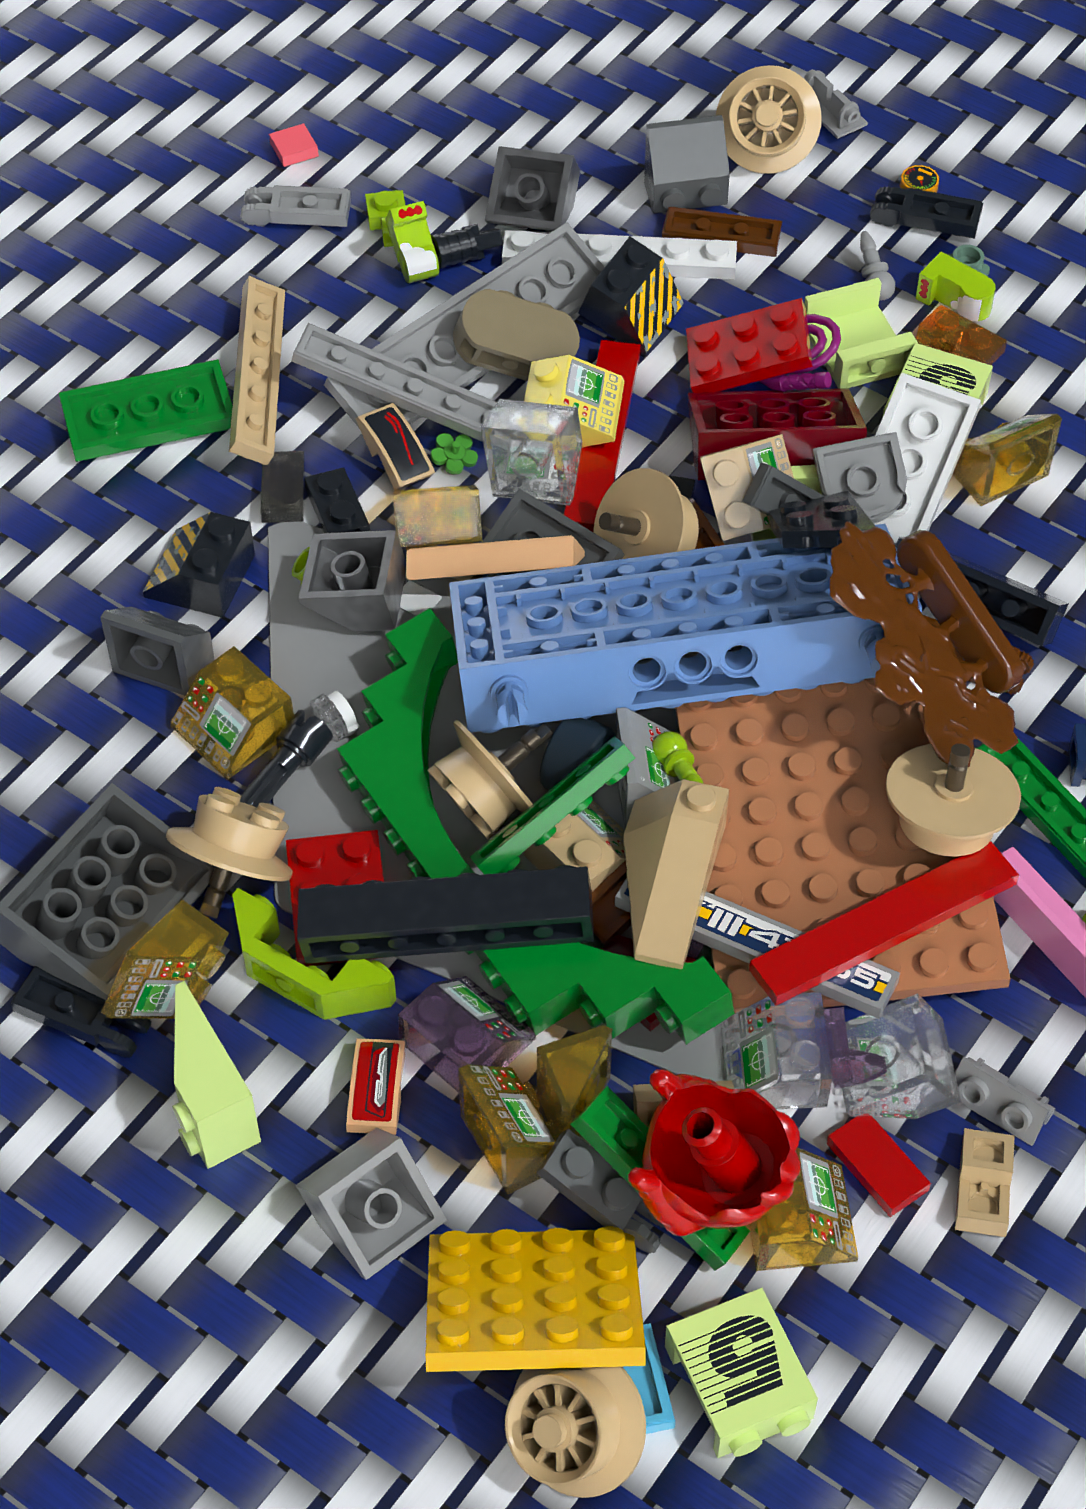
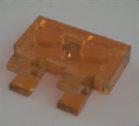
[915,305,1007,365]

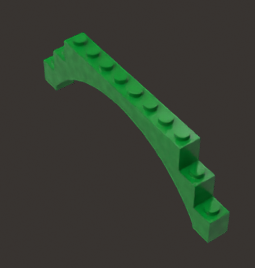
[337,608,735,1045]

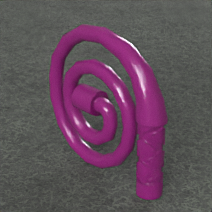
[758,314,841,392]

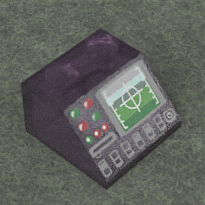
[398,976,536,1102]

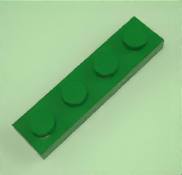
[470,736,635,874]
[570,1086,751,1271]

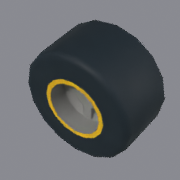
[540,718,616,796]

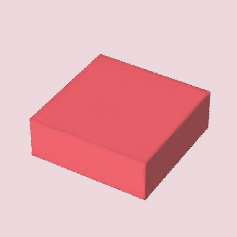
[269,123,319,167]

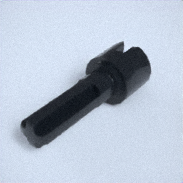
[240,710,333,807]

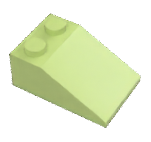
[172,981,261,1169]

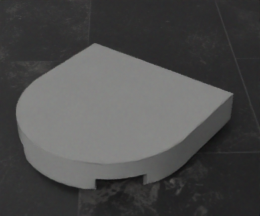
[813,432,907,523]

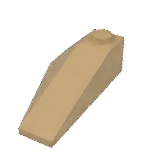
[623,779,729,969]

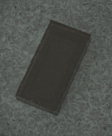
[260,451,305,523]

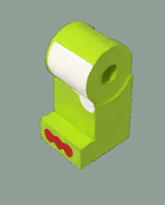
[385,201,439,283]
[916,252,996,322]

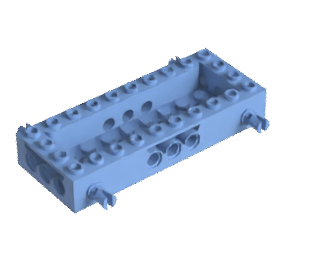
[449,524,922,733]

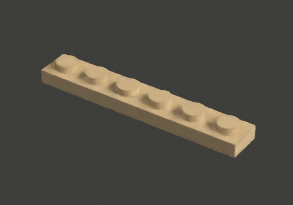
[229,276,285,465]

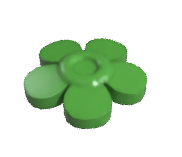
[430,433,478,474]

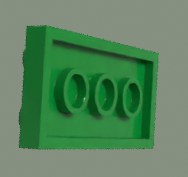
[58,359,233,462]

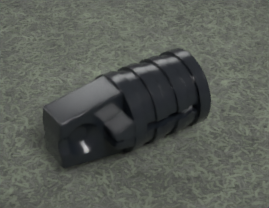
[431,224,503,270]

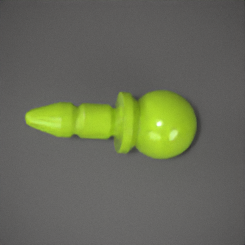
[652,731,703,783]

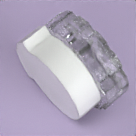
[310,691,360,743]

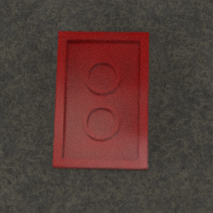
[686,298,813,393]
[286,830,387,967]

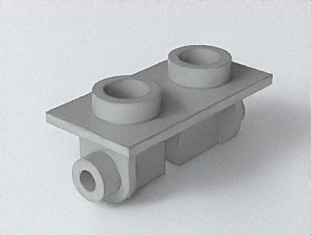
[804,69,868,139]
[946,1057,1055,1146]

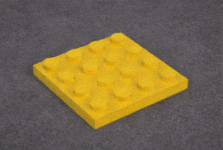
[425,1226,646,1372]

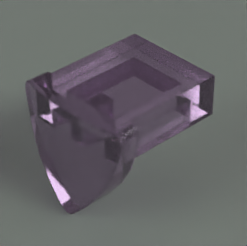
[824,1007,887,1089]

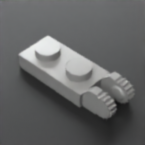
[240,185,351,227]

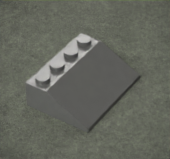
[0,783,215,1001]

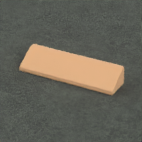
[406,535,585,580]

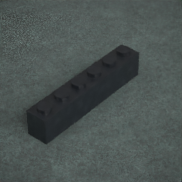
[297,865,594,963]

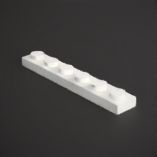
[502,230,737,280]

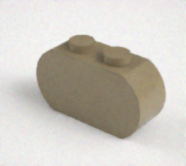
[453,289,580,381]

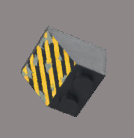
[578,236,684,357]
[143,512,255,618]

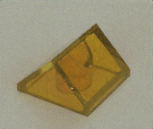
[537,1025,612,1140]

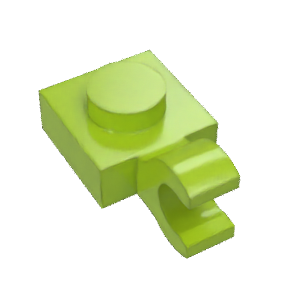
[365,190,405,247]

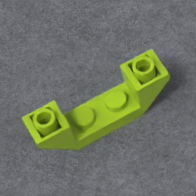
[232,888,396,1020]

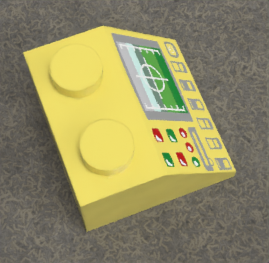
[520,355,625,452]

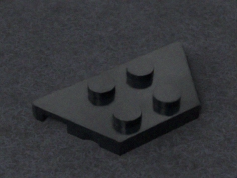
[769,491,875,548]

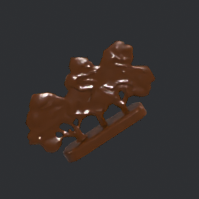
[830,521,1024,768]

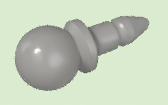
[860,231,895,301]

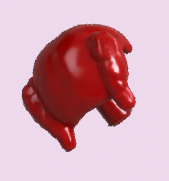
[628,1069,801,1236]

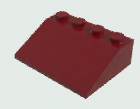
[688,388,867,483]

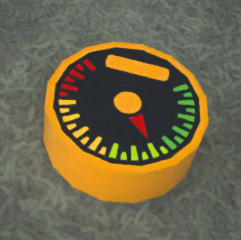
[900,165,939,193]

